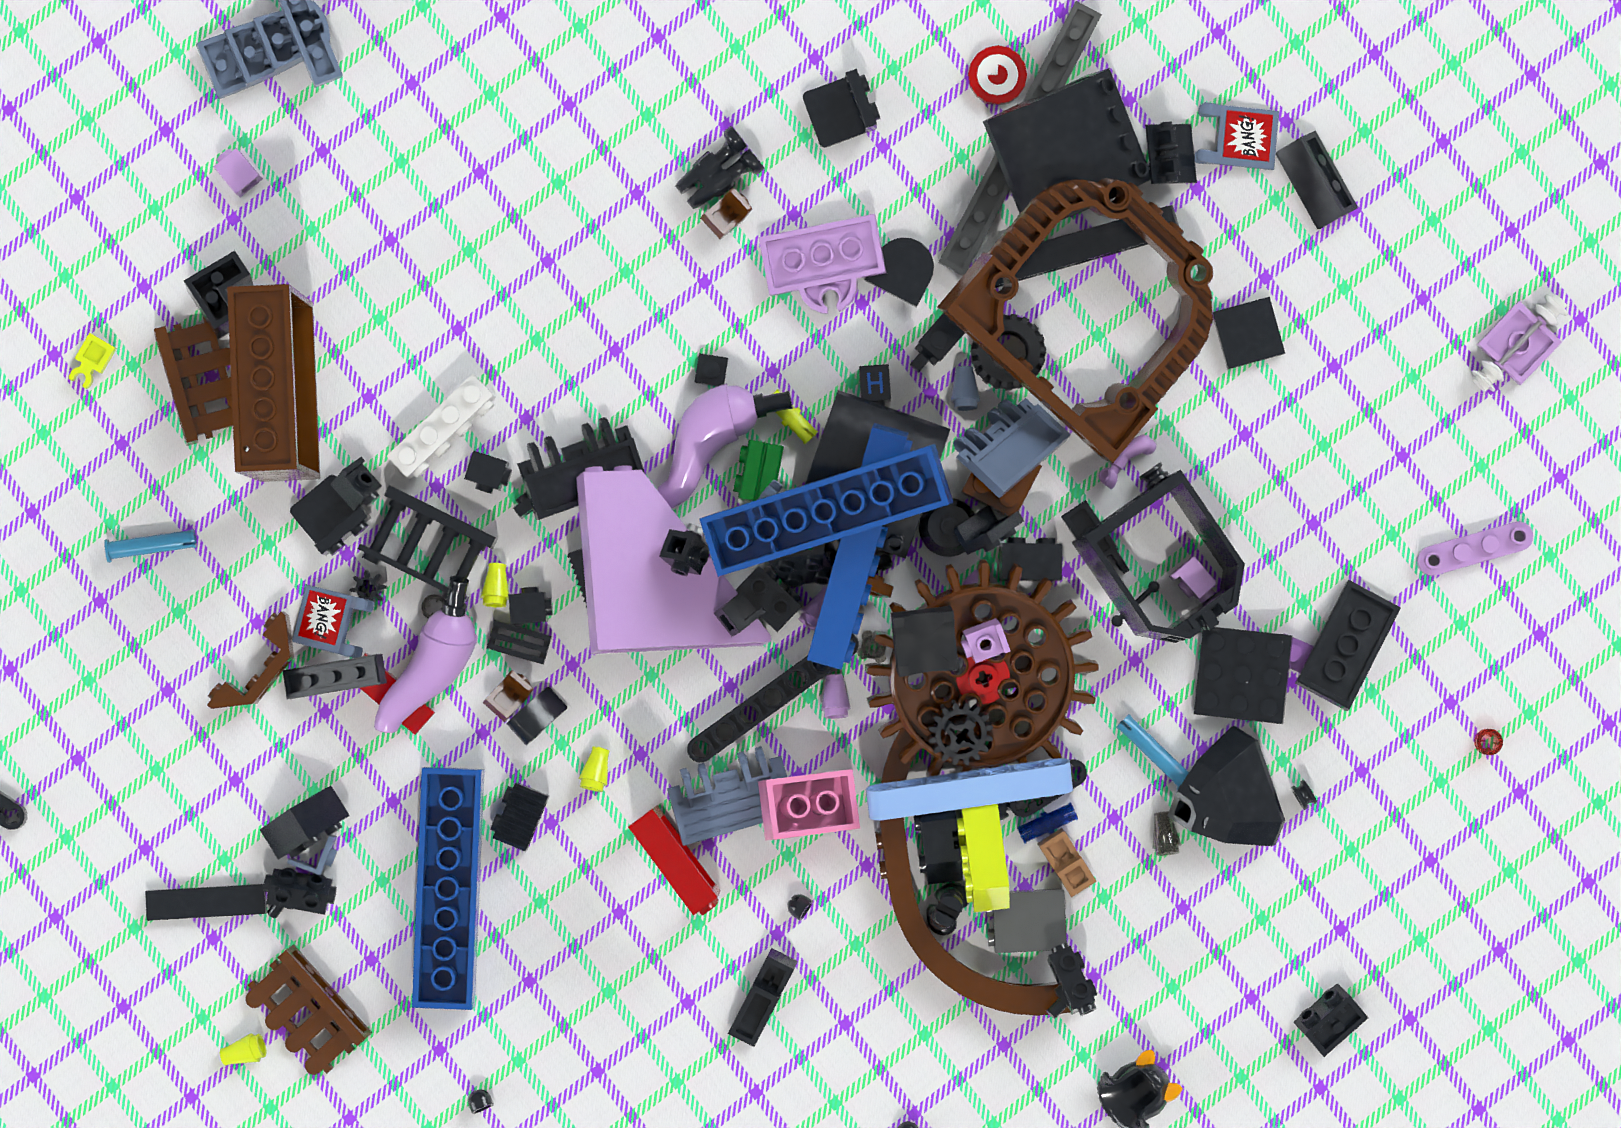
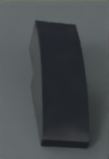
[728,948,798,1047]

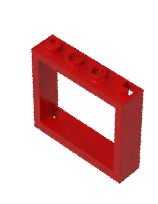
[628,805,721,916]

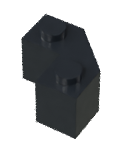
[913,810,963,885]

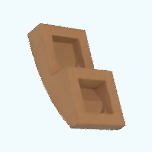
[1037,828,1097,897]

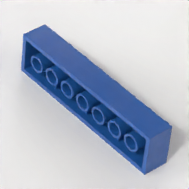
[807,423,913,670]
[699,444,953,577]
[412,767,485,1010]

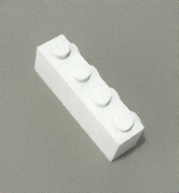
[387,374,496,479]

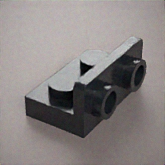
[1294,984,1368,1057]

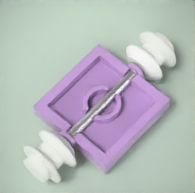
[1472,294,1568,392]

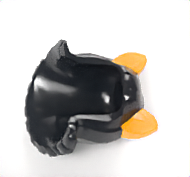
[1097,1049,1183,1128]

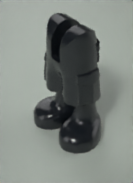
[675,126,765,209]
[926,883,969,936]

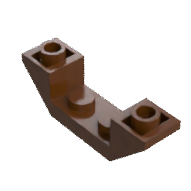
[207,611,294,709]

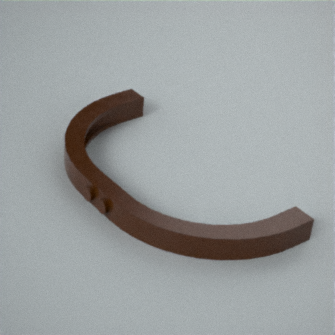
[875,656,1071,1016]

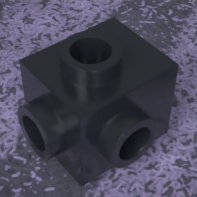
[659,529,709,576]

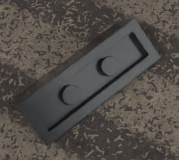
[1276,130,1358,229]

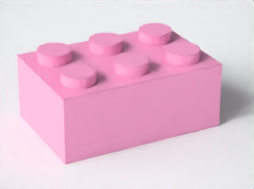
[758,769,860,841]

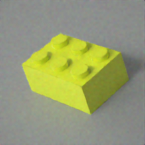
[957,804,1010,912]

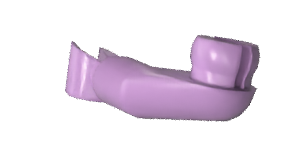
[1099,434,1156,489]

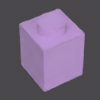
[213,148,263,198]

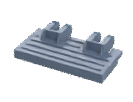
[953,398,1071,498]
[667,746,787,846]

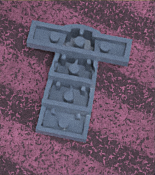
[196,0,343,99]

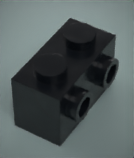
[736,566,802,633]

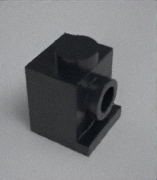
[330,457,382,511]

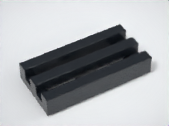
[486,620,552,665]

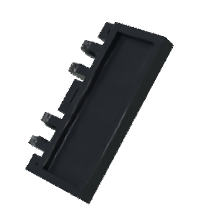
[517,417,645,520]

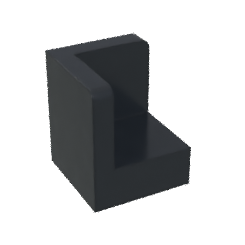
[714,592,766,637]

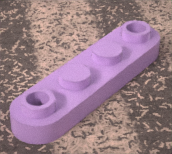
[1417,521,1533,576]

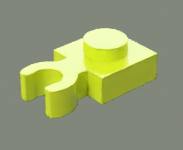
[69,333,117,389]

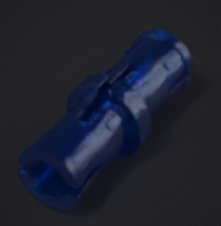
[1017,802,1078,844]

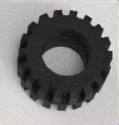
[970,314,1046,391]

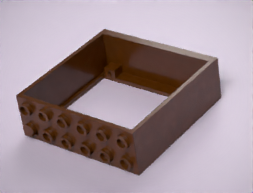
[227,284,320,482]

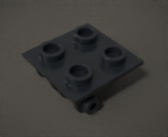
[1145,121,1197,184]

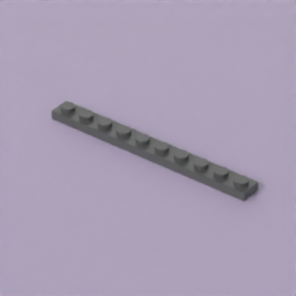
[938,1,1102,276]

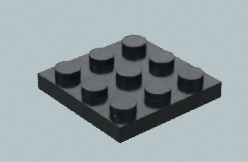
[1194,627,1293,724]

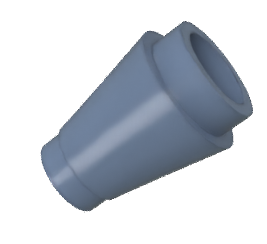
[951,366,980,411]

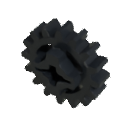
[927,699,993,765]

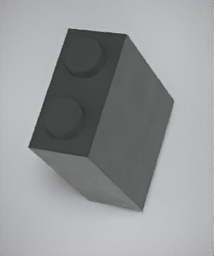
[987,888,1067,953]

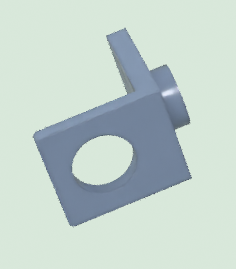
[287,834,337,875]

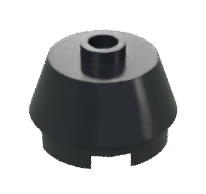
[919,498,975,557]

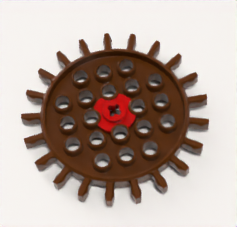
[865,559,1099,777]

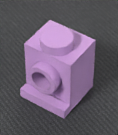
[1169,556,1217,603]
[961,618,1010,663]

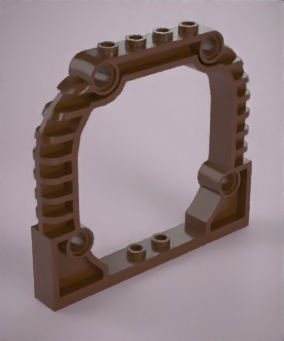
[937,178,1213,463]

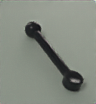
[1111,581,1160,627]

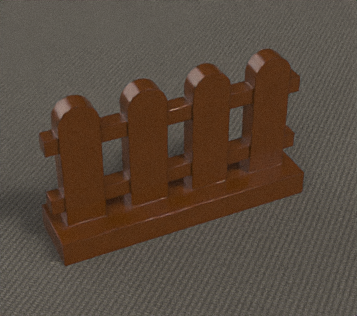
[154,317,233,446]
[245,944,372,1075]

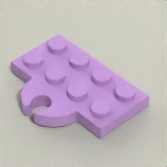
[759,214,886,314]

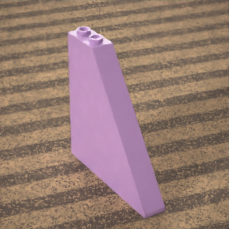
[576,466,771,654]

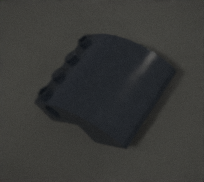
[983,68,1151,220]
[805,390,951,559]

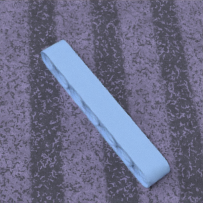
[866,758,1073,820]

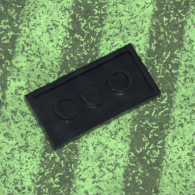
[1295,580,1401,711]

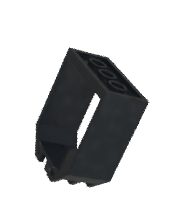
[1072,469,1245,643]

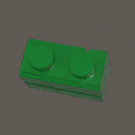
[733,440,784,502]

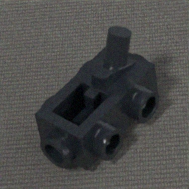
[263,868,337,918]
[1046,943,1097,1019]

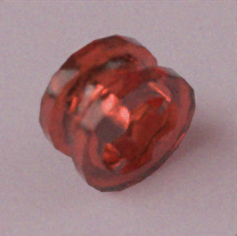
[1474,729,1503,755]

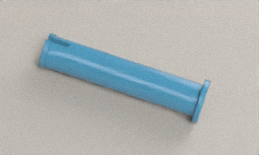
[104,529,197,563]
[1116,714,1189,790]

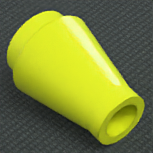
[480,563,509,608]
[578,746,610,792]
[220,1033,267,1066]

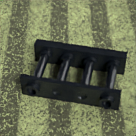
[357,485,498,602]

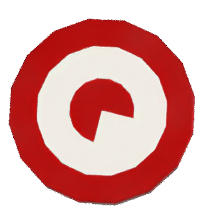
[968,45,1027,105]

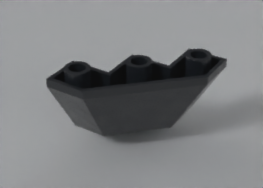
[1167,726,1285,846]

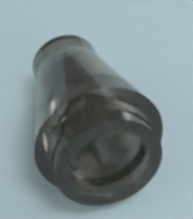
[1152,811,1182,856]

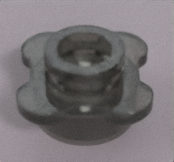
[857,631,886,663]

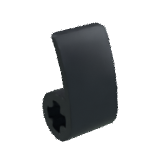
[506,687,567,746]

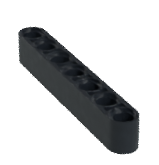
[995,205,1179,288]
[687,634,859,763]

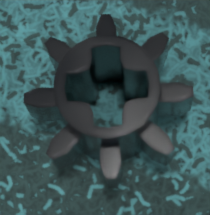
[349,570,388,601]

